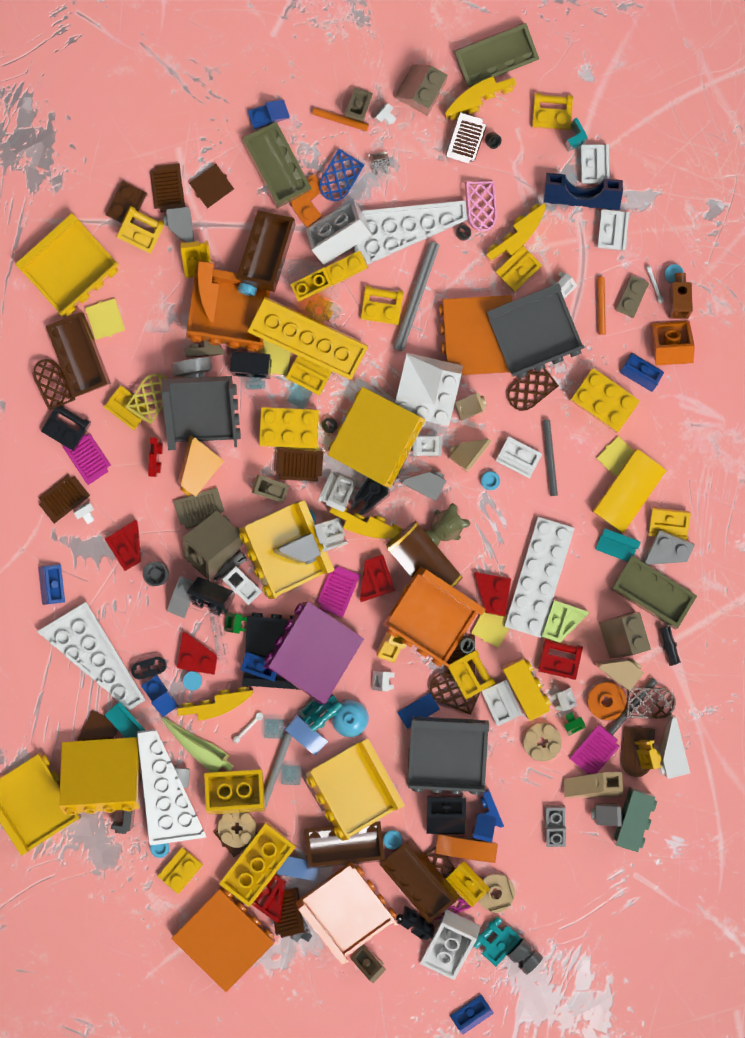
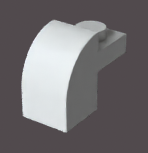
[222,565,262,605]

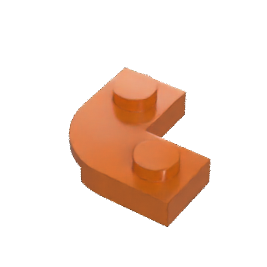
[291,174,326,228]

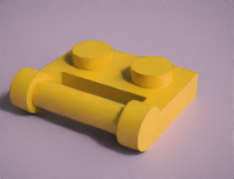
[532,93,573,130]
[115,206,165,254]
[361,285,404,325]
[448,650,496,700]

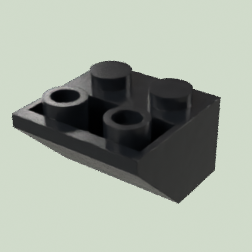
[187,576,235,616]
[426,795,466,834]

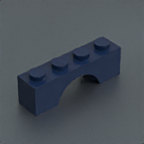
[543,172,623,210]

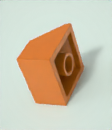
[651,321,695,366]

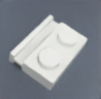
[580,144,610,184]
[597,209,629,251]
[496,436,542,479]
[318,471,357,512]
[314,517,348,552]
[481,679,523,726]

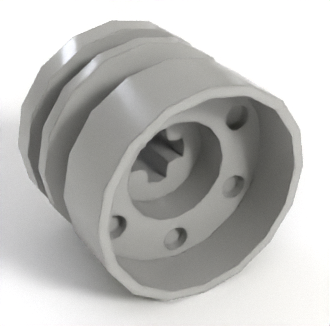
[171,357,213,378]

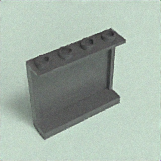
[486,283,585,379]
[161,376,241,451]
[408,716,489,795]

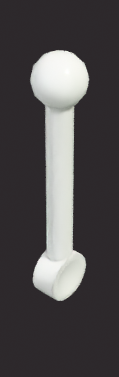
[646,265,664,303]
[233,712,263,743]

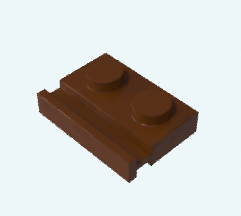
[106,181,148,224]

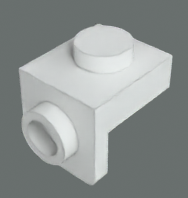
[411,436,442,456]

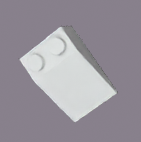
[658,714,690,779]
[420,910,481,980]

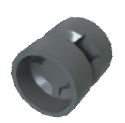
[143,561,169,586]
[507,938,543,975]

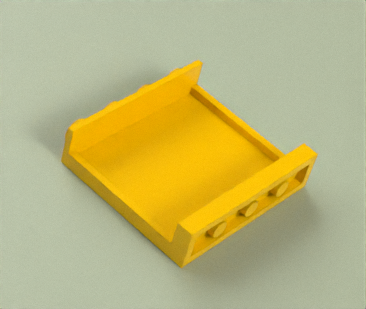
[15,213,120,317]
[327,387,426,488]
[239,500,335,599]
[59,737,140,815]
[305,738,405,841]
[0,752,82,856]

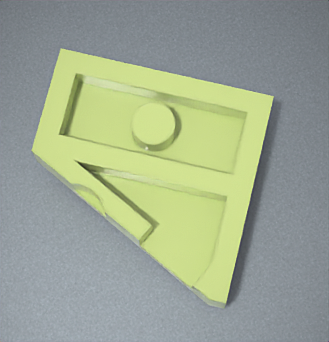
[542,600,589,642]

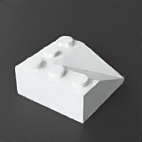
[395,353,463,426]

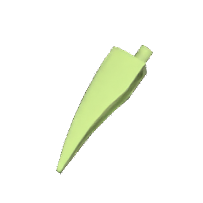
[162,717,234,773]

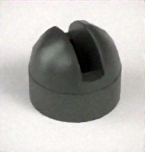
[485,132,502,149]
[456,225,471,241]
[322,418,337,433]
[459,637,475,653]

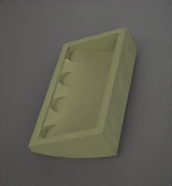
[453,23,539,88]
[242,122,312,209]
[610,556,697,630]

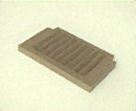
[173,488,225,529]

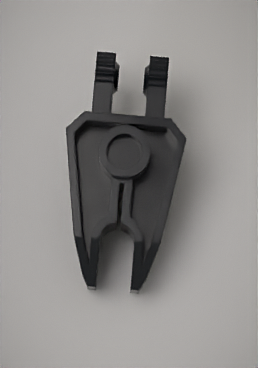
[352,476,398,516]

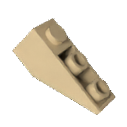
[455,392,487,421]
[564,772,623,798]

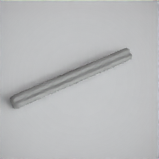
[394,242,440,351]

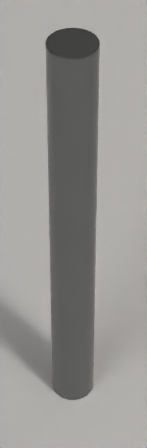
[543,420,558,496]
[607,678,658,735]

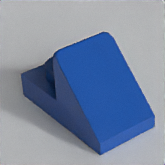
[248,100,290,130]
[240,652,277,681]
[141,675,179,717]
[475,789,504,828]
[471,813,496,842]

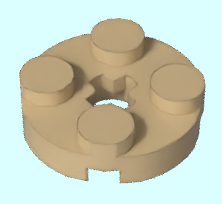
[523,723,562,762]
[218,812,257,848]
[479,873,515,913]

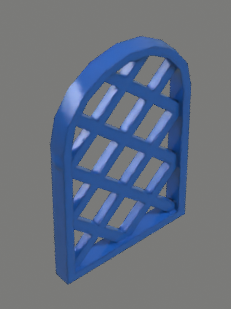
[319,149,364,201]

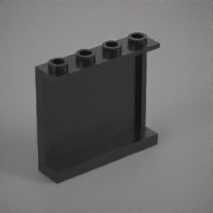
[242,612,301,690]

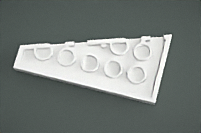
[354,201,467,265]
[37,602,146,710]
[137,729,207,845]

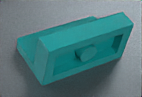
[564,118,588,152]
[596,528,641,562]
[105,701,145,738]

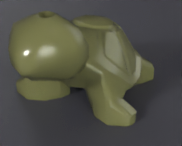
[425,503,470,546]

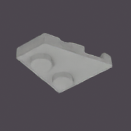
[644,529,695,565]

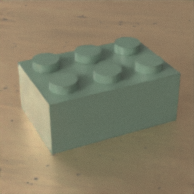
[612,786,657,852]

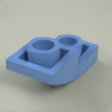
[284,715,328,756]
[276,857,318,881]

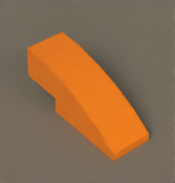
[197,260,219,322]
[435,834,498,863]

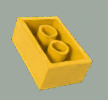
[569,368,640,433]
[259,407,319,449]
[501,657,551,721]
[204,769,265,815]

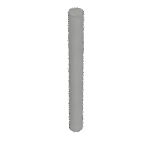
[264,733,292,807]

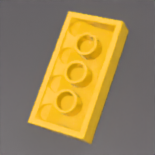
[592,449,667,533]
[219,822,296,907]

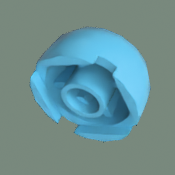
[331,699,369,737]

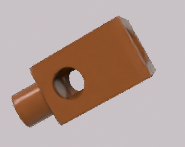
[669,273,693,319]

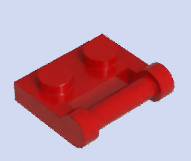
[538,638,583,680]

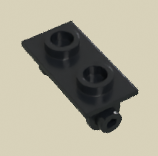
[396,905,434,940]

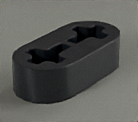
[131,656,167,680]

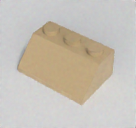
[594,658,644,691]

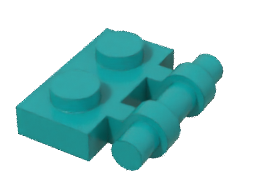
[298,693,343,732]
[473,916,522,967]

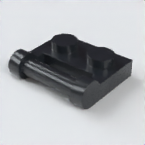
[41,403,91,451]

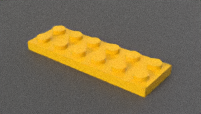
[247,296,368,380]

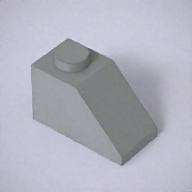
[164,207,195,243]
[402,470,447,501]
[273,533,321,565]
[167,576,194,619]
[591,803,622,826]

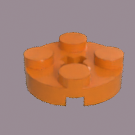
[587,682,626,721]

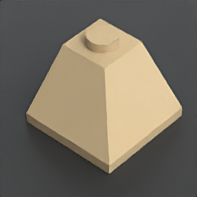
[449,439,492,472]

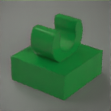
[224,612,247,634]
[564,712,586,736]

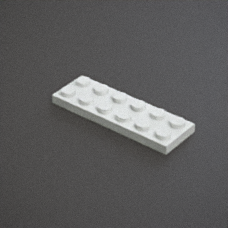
[504,517,575,638]

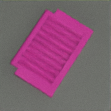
[63,434,111,485]
[316,566,360,618]
[569,724,620,775]

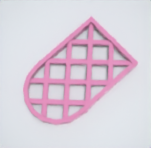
[465,181,497,232]

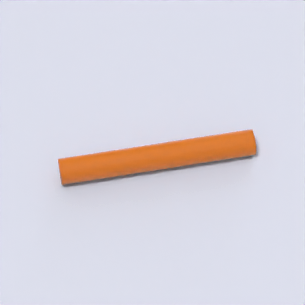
[312,107,369,132]
[597,277,606,335]

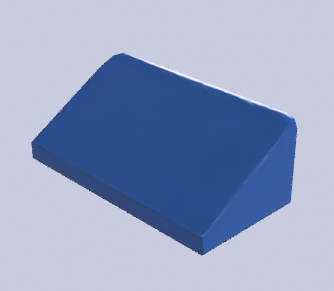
[620,353,664,392]
[38,564,65,605]
[397,692,440,729]
[450,994,494,1034]

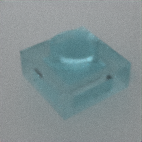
[246,377,266,390]
[287,384,312,409]
[264,719,284,739]
[281,765,301,785]

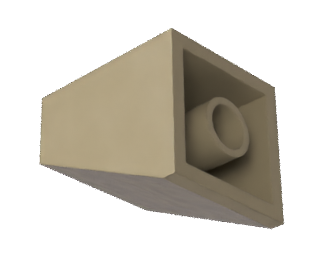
[394,64,448,116]
[182,511,243,581]
[599,611,651,659]

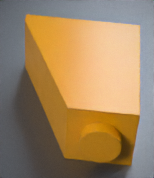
[178,435,224,497]

